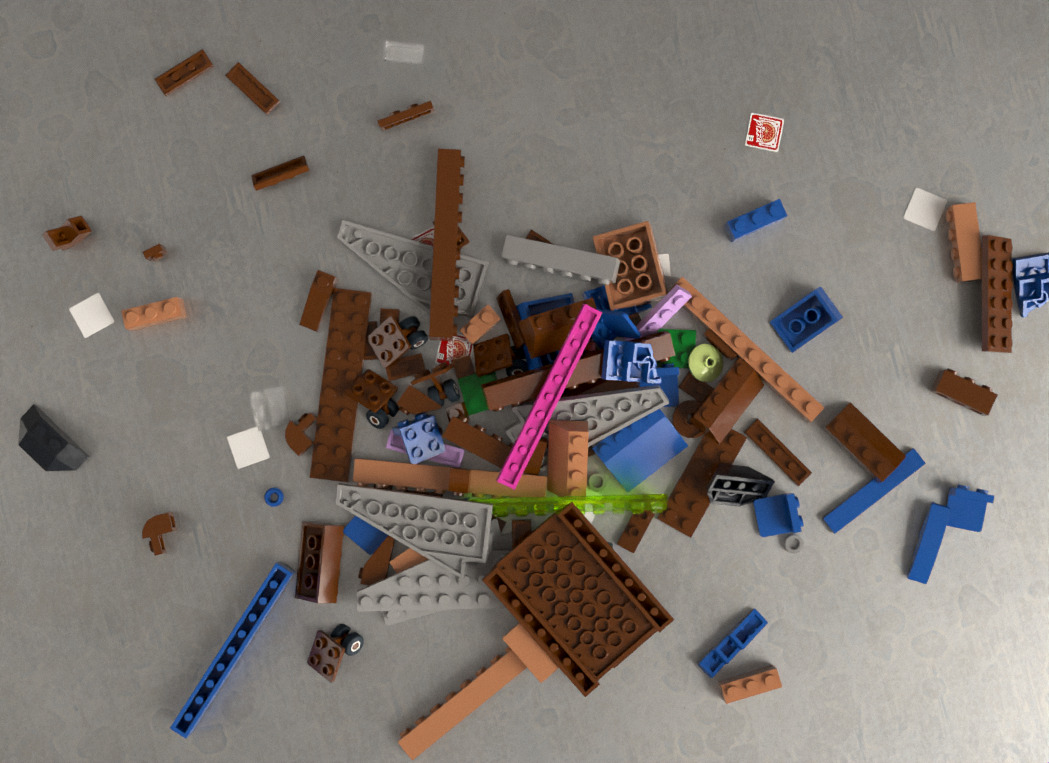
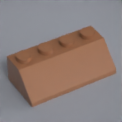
[547,420,589,501]

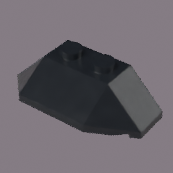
[18,404,89,471]
[706,463,775,507]

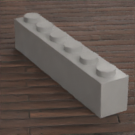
[501,235,620,285]

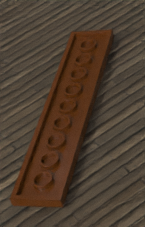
[309,288,373,482]

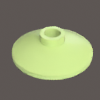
[688,344,723,382]

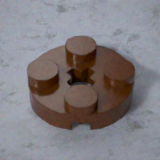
[672,400,705,438]

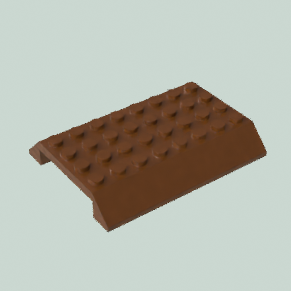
[482,502,674,697]

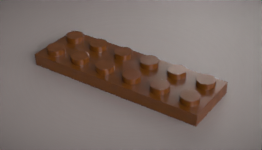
[982,235,1013,353]
[657,428,747,538]

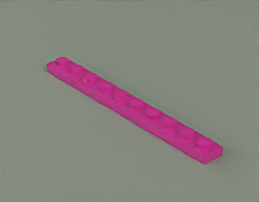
[496,303,602,490]

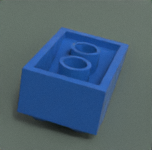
[770,287,843,353]

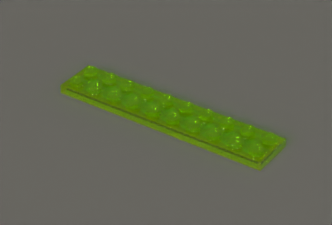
[471,494,668,517]

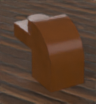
[42,215,92,251]
[285,413,317,456]
[142,512,177,556]

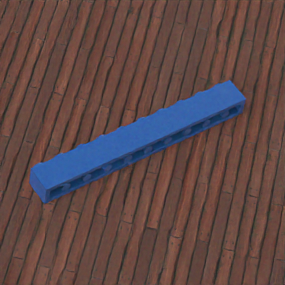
[170,561,296,739]

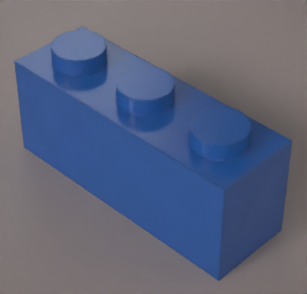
[724,199,788,242]

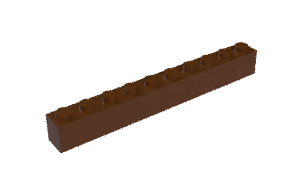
[429,149,465,341]
[481,330,675,412]

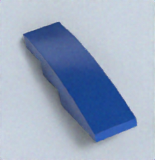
[907,502,951,584]
[697,609,768,678]

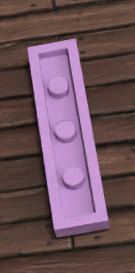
[625,284,692,341]
[386,430,465,468]

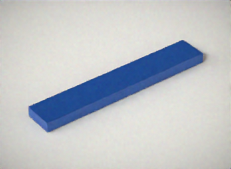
[822,448,926,534]

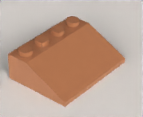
[593,221,668,310]

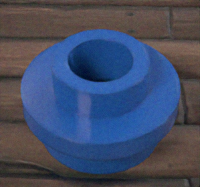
[264,488,284,507]

